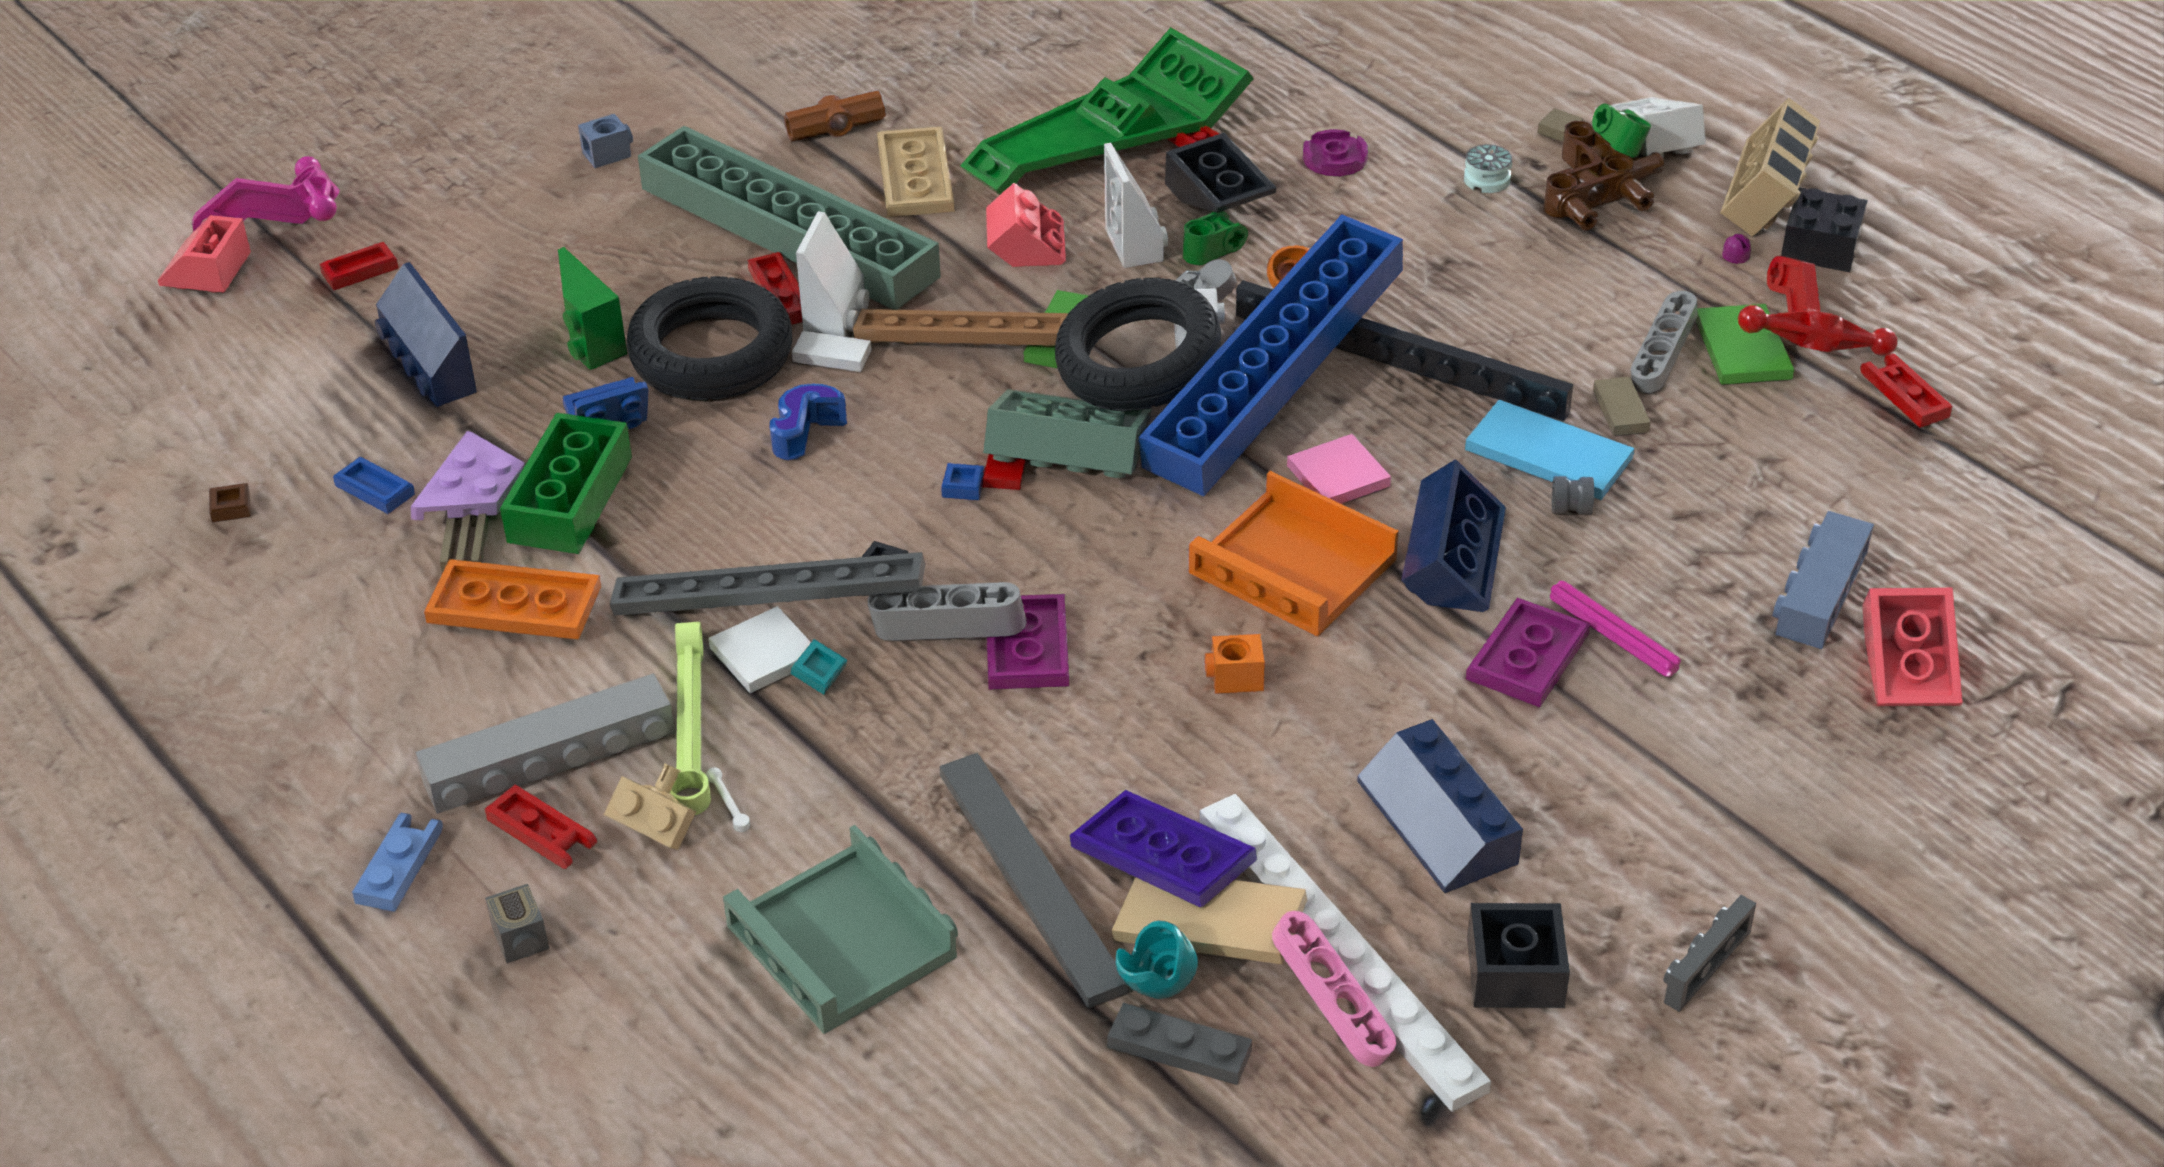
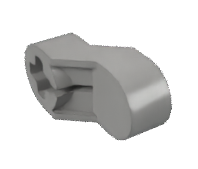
[1175,259,1237,300]

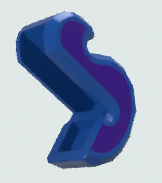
[769,384,847,460]

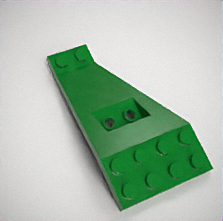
[960,27,1254,195]

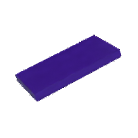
[1069,790,1257,908]

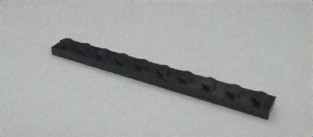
[1236,280,1573,421]

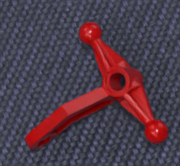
[1738,256,1898,356]

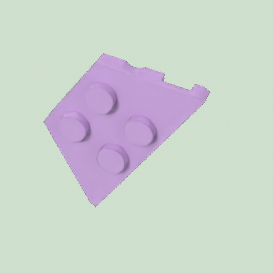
[411,431,525,520]

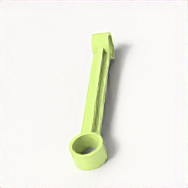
[670,622,711,815]

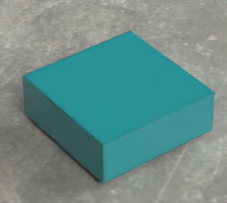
[790,639,847,695]

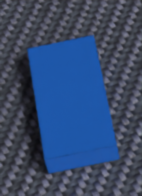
[333,456,415,514]

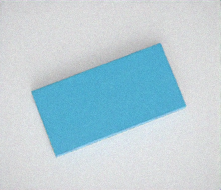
[1465,400,1634,500]

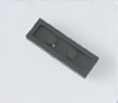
[1663,895,1756,1012]
[1107,1003,1252,1085]

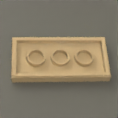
[877,127,955,217]
[1112,877,1307,964]

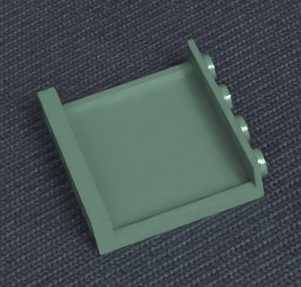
[723,825,958,1034]

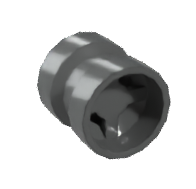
[1551,476,1594,515]

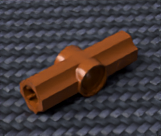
[784,90,886,142]

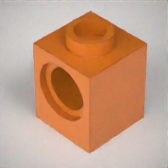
[1204,634,1265,694]

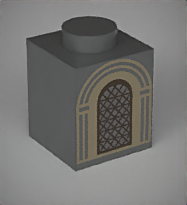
[485,884,549,963]

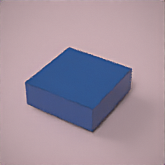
[941,463,985,500]

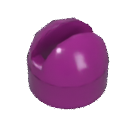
[1722,233,1751,264]

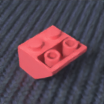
[986,183,1066,267]
[158,215,251,293]

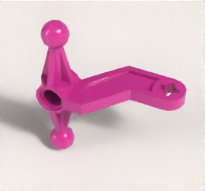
[192,156,340,232]

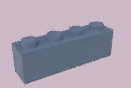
[1773,511,1874,649]

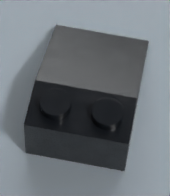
[1165,133,1277,213]

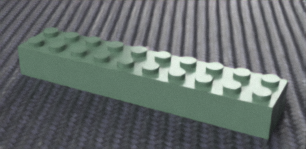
[638,126,941,310]

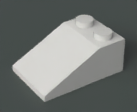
[1595,97,1705,158]
[1104,143,1168,268]
[796,212,869,337]

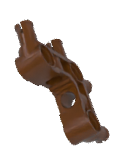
[1544,120,1664,231]

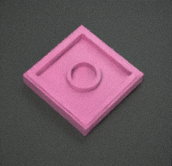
[1287,434,1391,504]

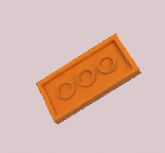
[424,559,601,640]

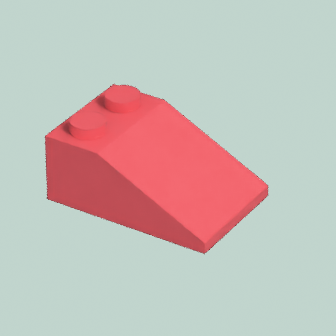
[1862,587,1963,706]

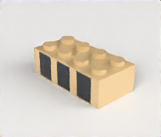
[1720,97,1820,237]

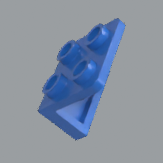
[563,377,649,429]

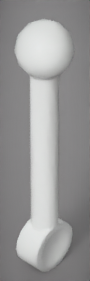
[706,767,750,832]

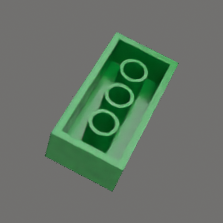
[500,412,632,554]

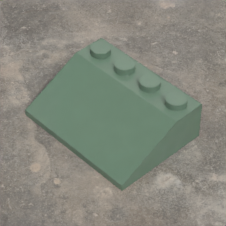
[983,389,1151,478]

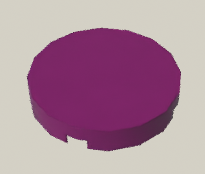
[1303,129,1368,177]

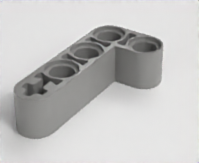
[868,582,1027,641]

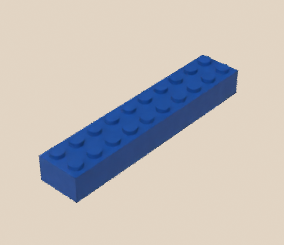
[1139,214,1403,497]

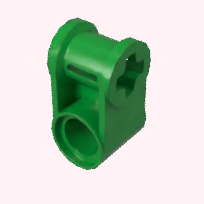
[1592,103,1652,157]
[1183,211,1248,265]

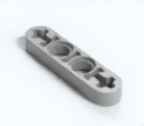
[1631,291,1698,393]

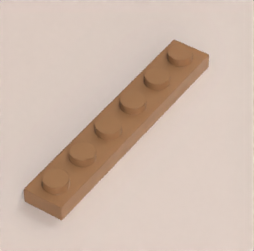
[853,309,1068,347]

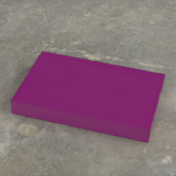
[987,594,1069,690]
[1466,597,1590,707]

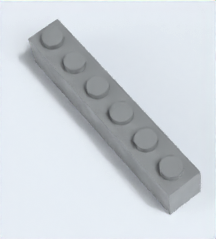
[416,673,675,814]

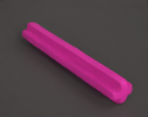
[1550,580,1681,678]

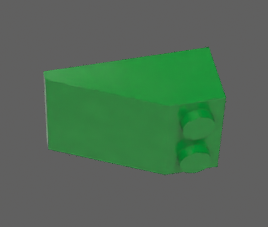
[558,247,628,370]

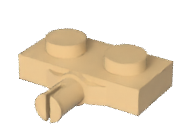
[604,763,696,850]

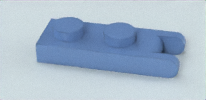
[352,812,443,912]

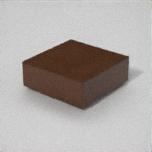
[209,483,251,523]

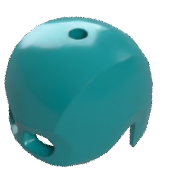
[1115,920,1198,999]

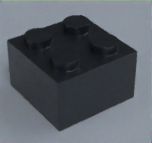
[1781,187,1868,273]
[1467,903,1570,1008]

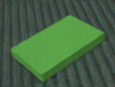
[1695,304,1794,385]

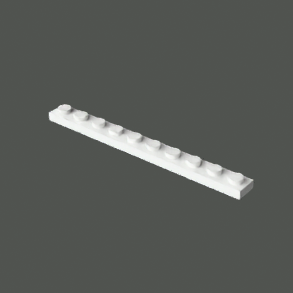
[1200,794,1491,1112]

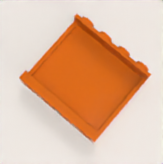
[1189,471,1399,637]

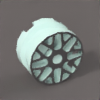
[1464,144,1512,193]

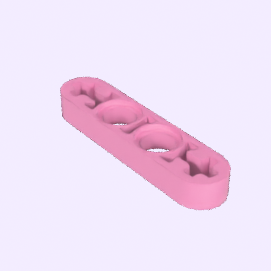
[1272,911,1396,1067]

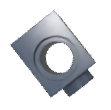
[578,114,633,168]

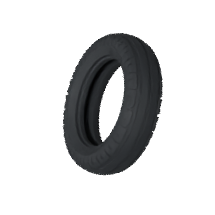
[627,276,792,401]
[1055,278,1221,411]

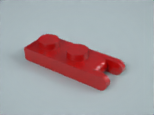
[1860,353,1953,428]
[485,784,598,869]

